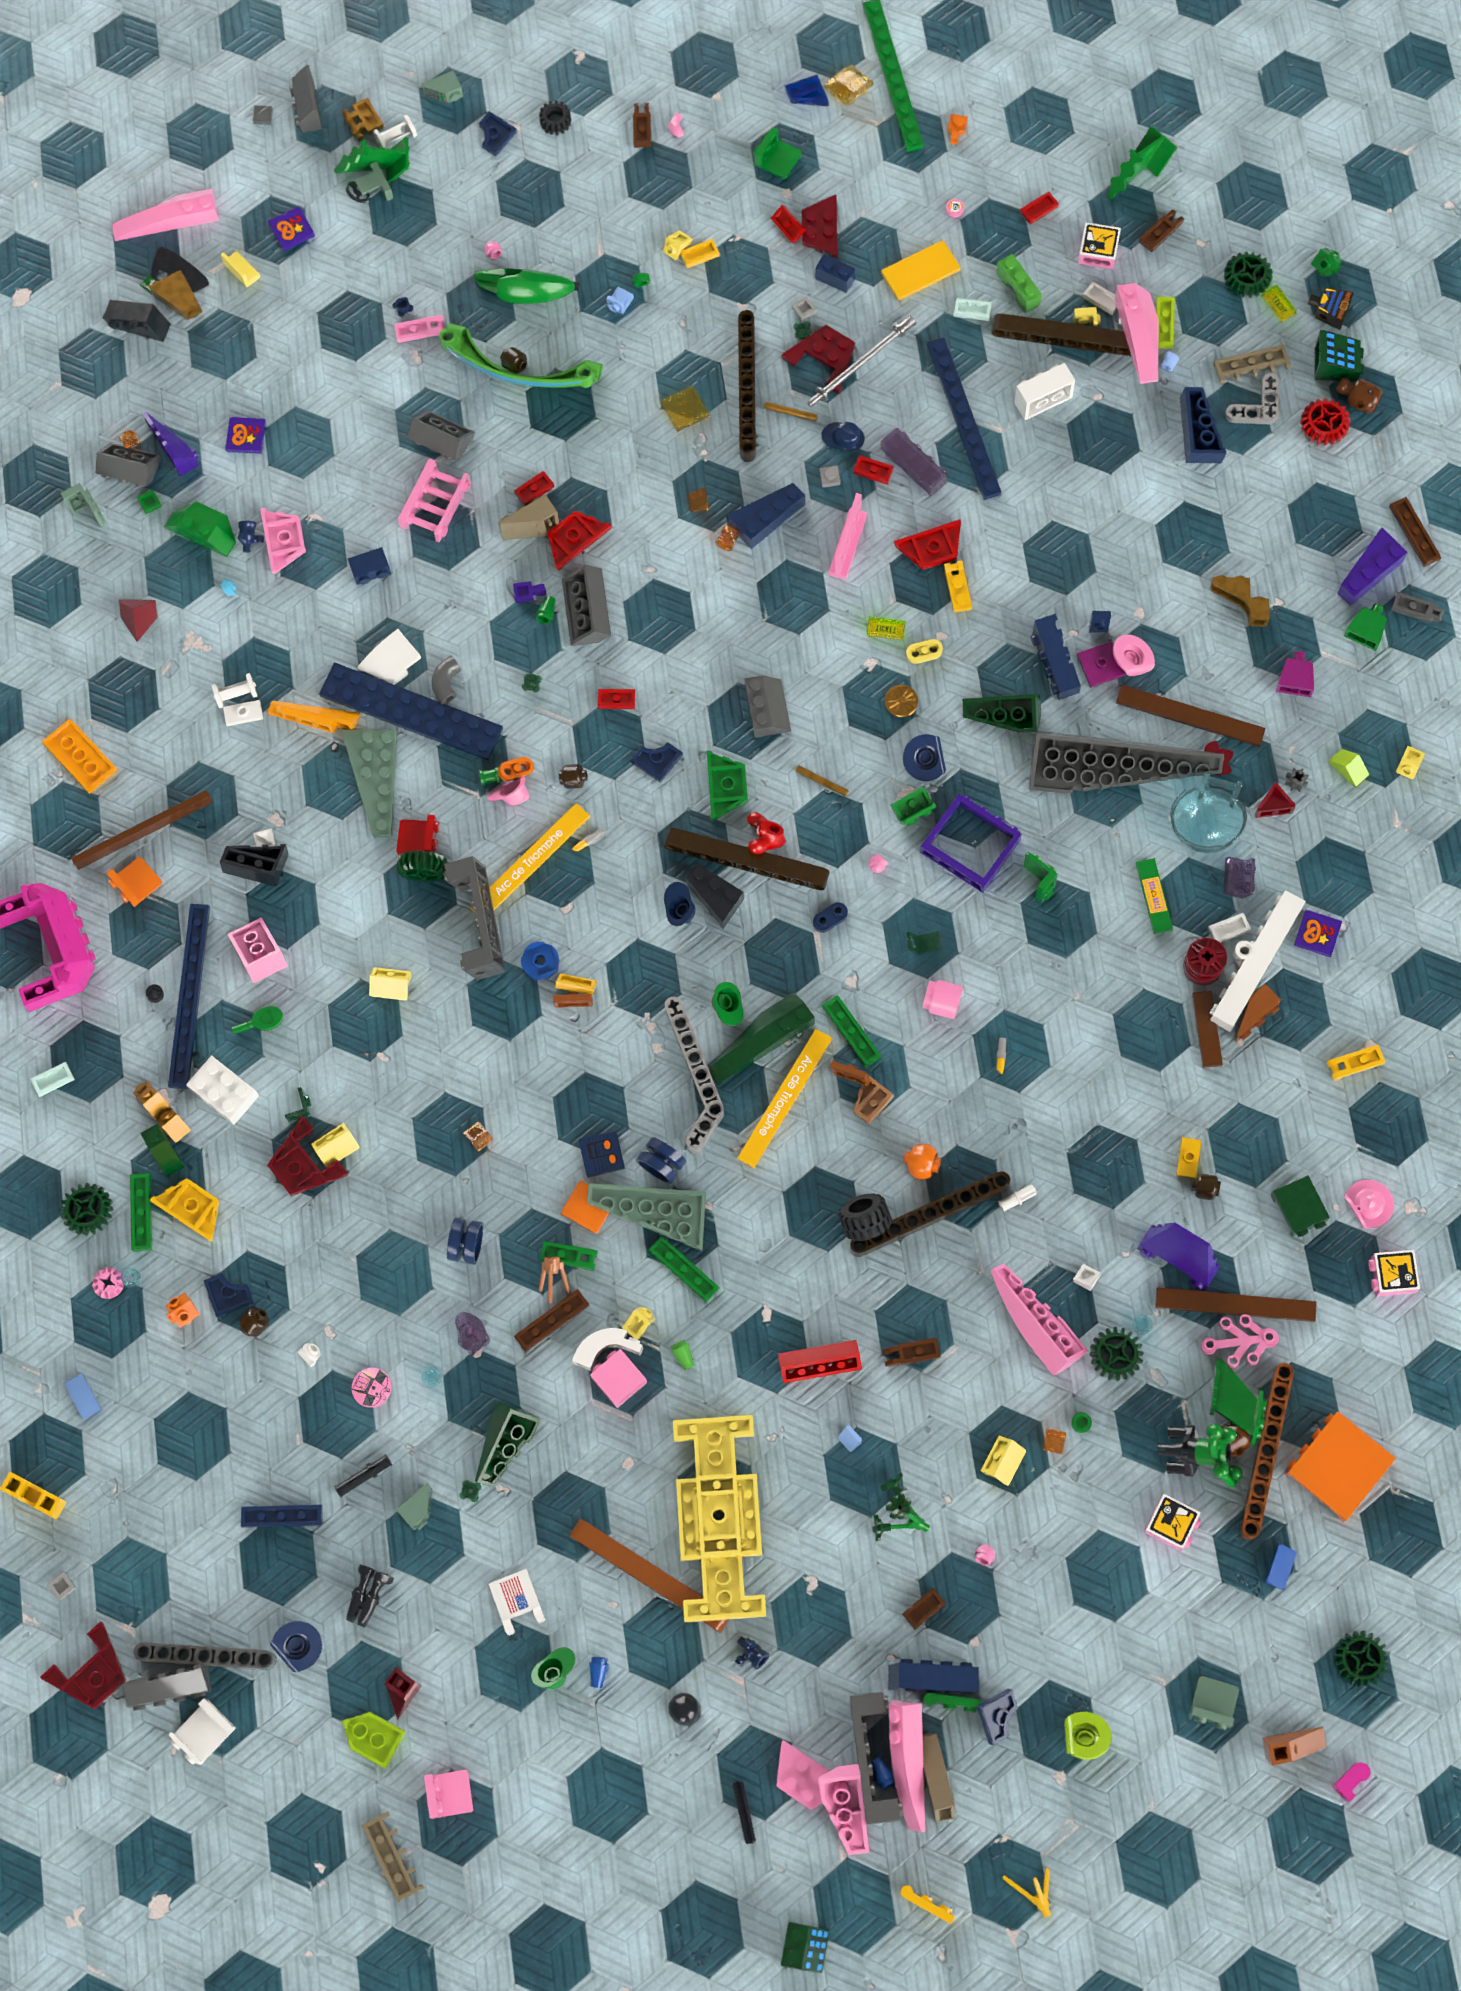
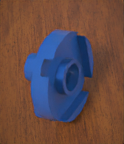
[521,942,560,980]

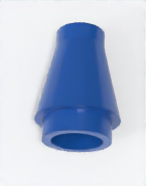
[589,1657,609,1688]
[871,1757,895,1790]

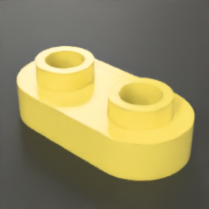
[906,639,943,664]

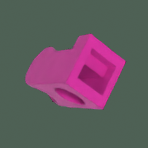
[1332,1762,1371,1802]

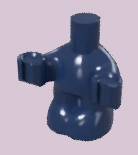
[238,521,264,553]
[735,1636,770,1670]

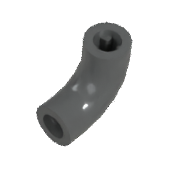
[432,655,461,705]

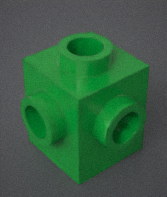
[1311,247,1343,277]

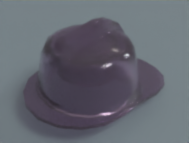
[455,1312,490,1356]

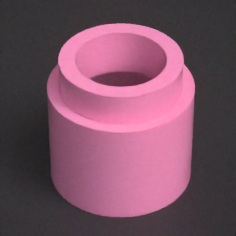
[922,980,963,1020]

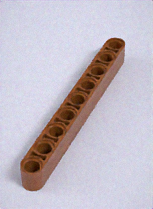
[1240,1363,1294,1540]
[569,1518,729,1633]

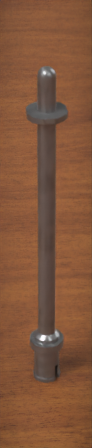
[807,315,916,407]

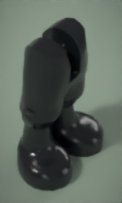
[346,1564,394,1628]

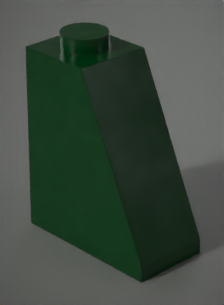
[140,1123,184,1177]

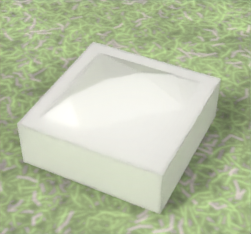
[253,828,276,847]
[1073,1264,1101,1291]

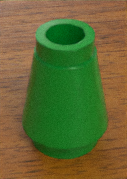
[536,596,556,624]

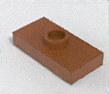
[553,992,593,1008]
[830,1060,871,1086]

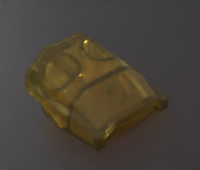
[824,65,874,105]

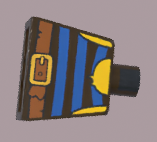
[1308,288,1354,330]

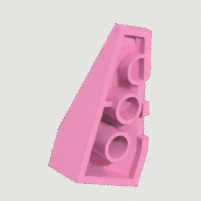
[818,1764,869,1855]

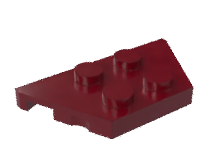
[802,195,838,259]

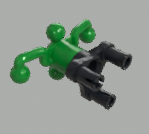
[1157,1423,1242,1488]

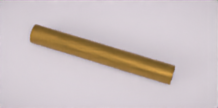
[764,402,818,421]
[796,765,849,797]

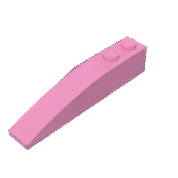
[112,189,219,241]
[889,1700,925,1832]

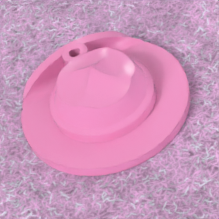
[1113,635,1155,676]
[1344,1180,1394,1229]

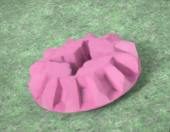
[92,1267,124,1299]

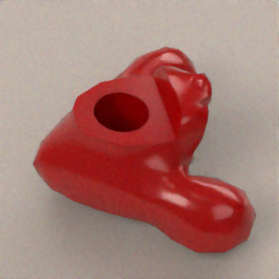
[747,812,787,854]

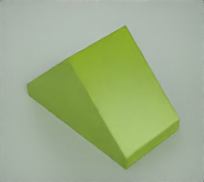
[1328,749,1369,787]

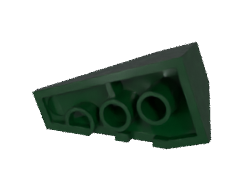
[962,694,1041,733]
[475,1401,541,1487]

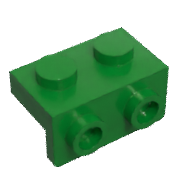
[890,786,937,826]

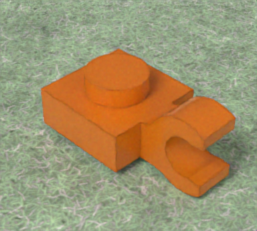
[947,114,968,145]

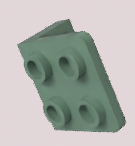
[61,483,104,527]
[1189,1676,1239,1730]

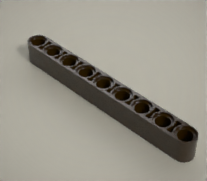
[738,310,756,462]
[991,313,1132,357]
[663,828,830,891]
[850,1171,1010,1257]

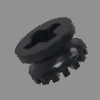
[146,984,164,1003]

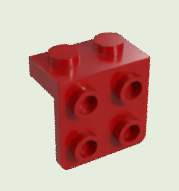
[396,814,440,856]

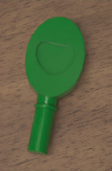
[231,1006,284,1034]

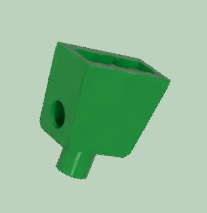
[1344,603,1387,651]

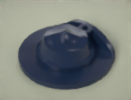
[903,734,946,781]
[270,1621,322,1672]

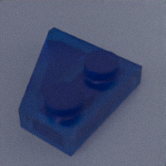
[785,75,829,106]

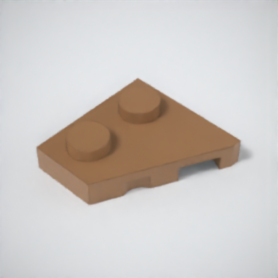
[853,1075,894,1125]

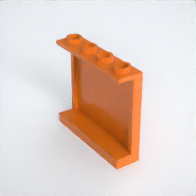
[1286,1411,1396,1523]

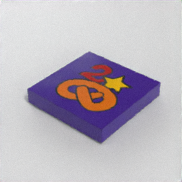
[268,206,315,251]
[225,417,266,454]
[1294,909,1342,958]

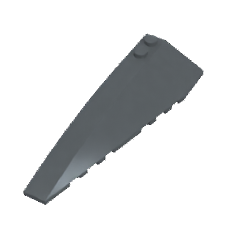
[1029,731,1224,794]

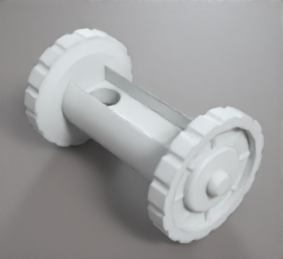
[373,115,417,149]
[212,673,257,708]

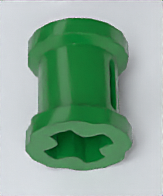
[479,767,501,786]

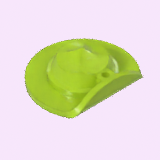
[1064,1712,1112,1759]

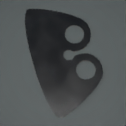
[151,247,209,293]

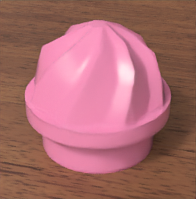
[485,241,503,260]
[869,853,888,873]
[975,1545,995,1566]

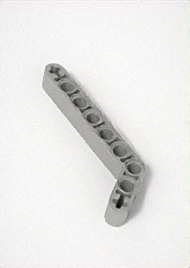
[665,996,724,1154]

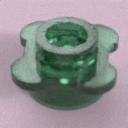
[793,321,812,339]
[522,674,542,693]
[459,1480,482,1502]

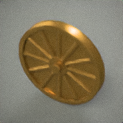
[885,685,918,717]

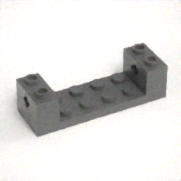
[444,856,506,980]
[850,1692,903,1825]

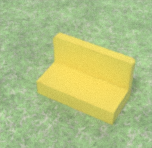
[221,251,260,288]
[369,967,411,1000]
[311,1123,359,1168]
[981,1436,1026,1485]

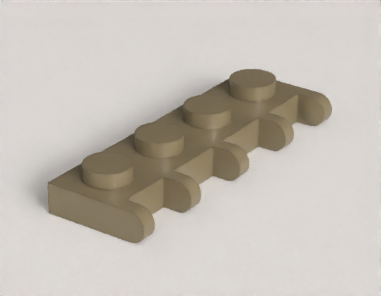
[1214,344,1291,385]
[362,1812,424,1902]

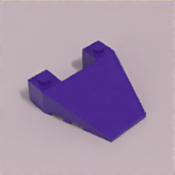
[1137,1223,1220,1290]

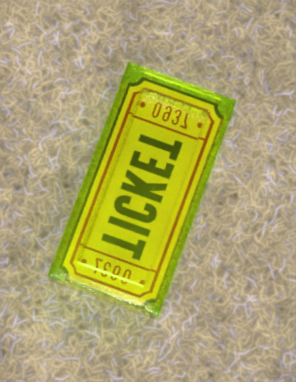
[1261,285,1297,323]
[867,617,906,641]

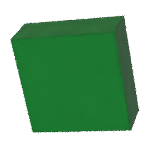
[137,489,162,515]

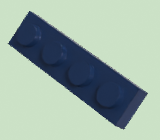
[241,1505,323,1528]

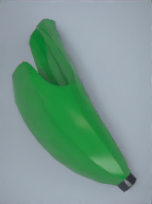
[474,268,579,304]

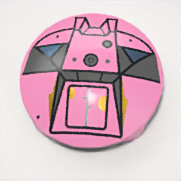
[352,1368,391,1407]

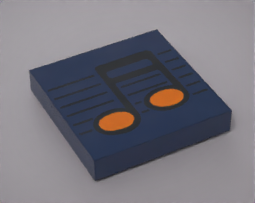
[578,1131,625,1178]

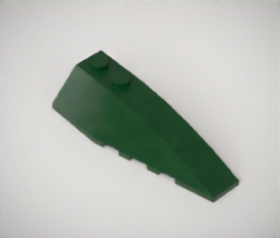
[708,992,815,1085]

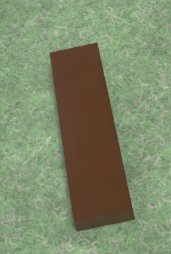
[1389,497,1442,567]
[1192,991,1223,1068]
[514,1289,590,1352]

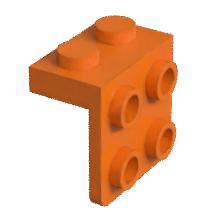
[106,857,162,907]

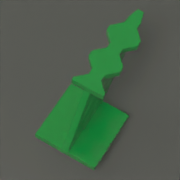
[1107,126,1178,200]
[334,137,410,184]
[1209,1357,1267,1446]

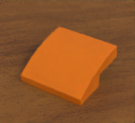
[560,1180,609,1234]

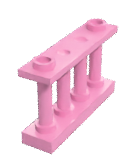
[398,459,471,543]

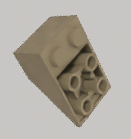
[499,495,559,540]

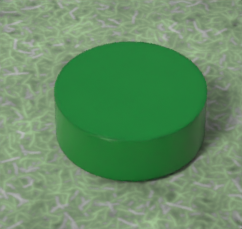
[632,273,650,287]
[1071,1412,1092,1433]

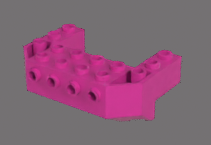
[0,883,96,1012]

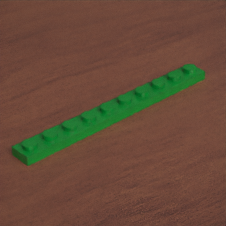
[863,0,924,152]

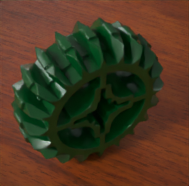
[1224,251,1273,298]
[397,850,447,882]
[60,1183,114,1236]
[1089,1327,1144,1381]
[1333,1631,1390,1688]

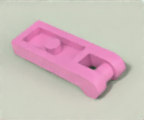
[394,315,446,343]

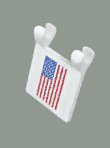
[489,1569,545,1635]

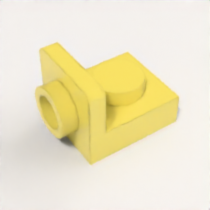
[663,231,693,260]
[1073,307,1100,327]
[1396,746,1425,779]
[622,1307,656,1340]

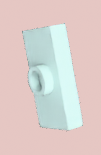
[954,298,992,321]
[31,1062,75,1097]

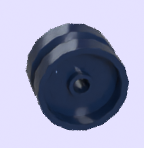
[636,1137,686,1184]
[447,1217,483,1265]

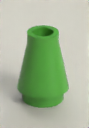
[670,1339,695,1371]

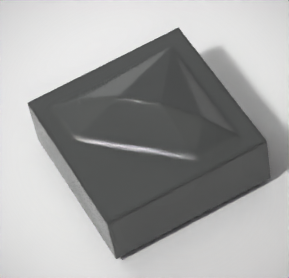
[253,106,273,125]

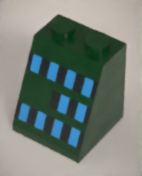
[1314,330,1364,382]
[780,1921,830,1973]

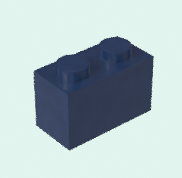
[815,254,855,293]
[348,547,391,585]

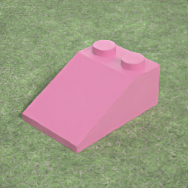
[227,917,287,983]

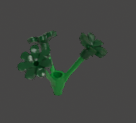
[872,1472,930,1542]

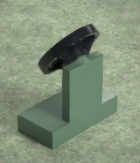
[346,161,393,203]

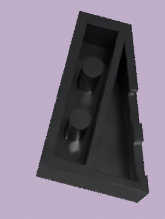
[102,300,171,342]
[220,844,289,887]
[686,863,744,929]

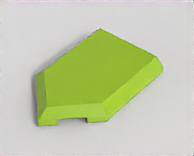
[342,1712,406,1769]

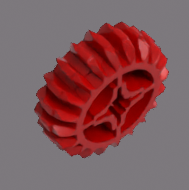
[1300,397,1350,446]

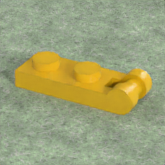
[944,560,972,613]
[1326,1045,1385,1081]
[900,1885,955,1924]

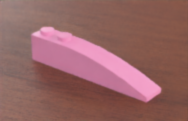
[1115,283,1158,384]
[991,1264,1089,1376]

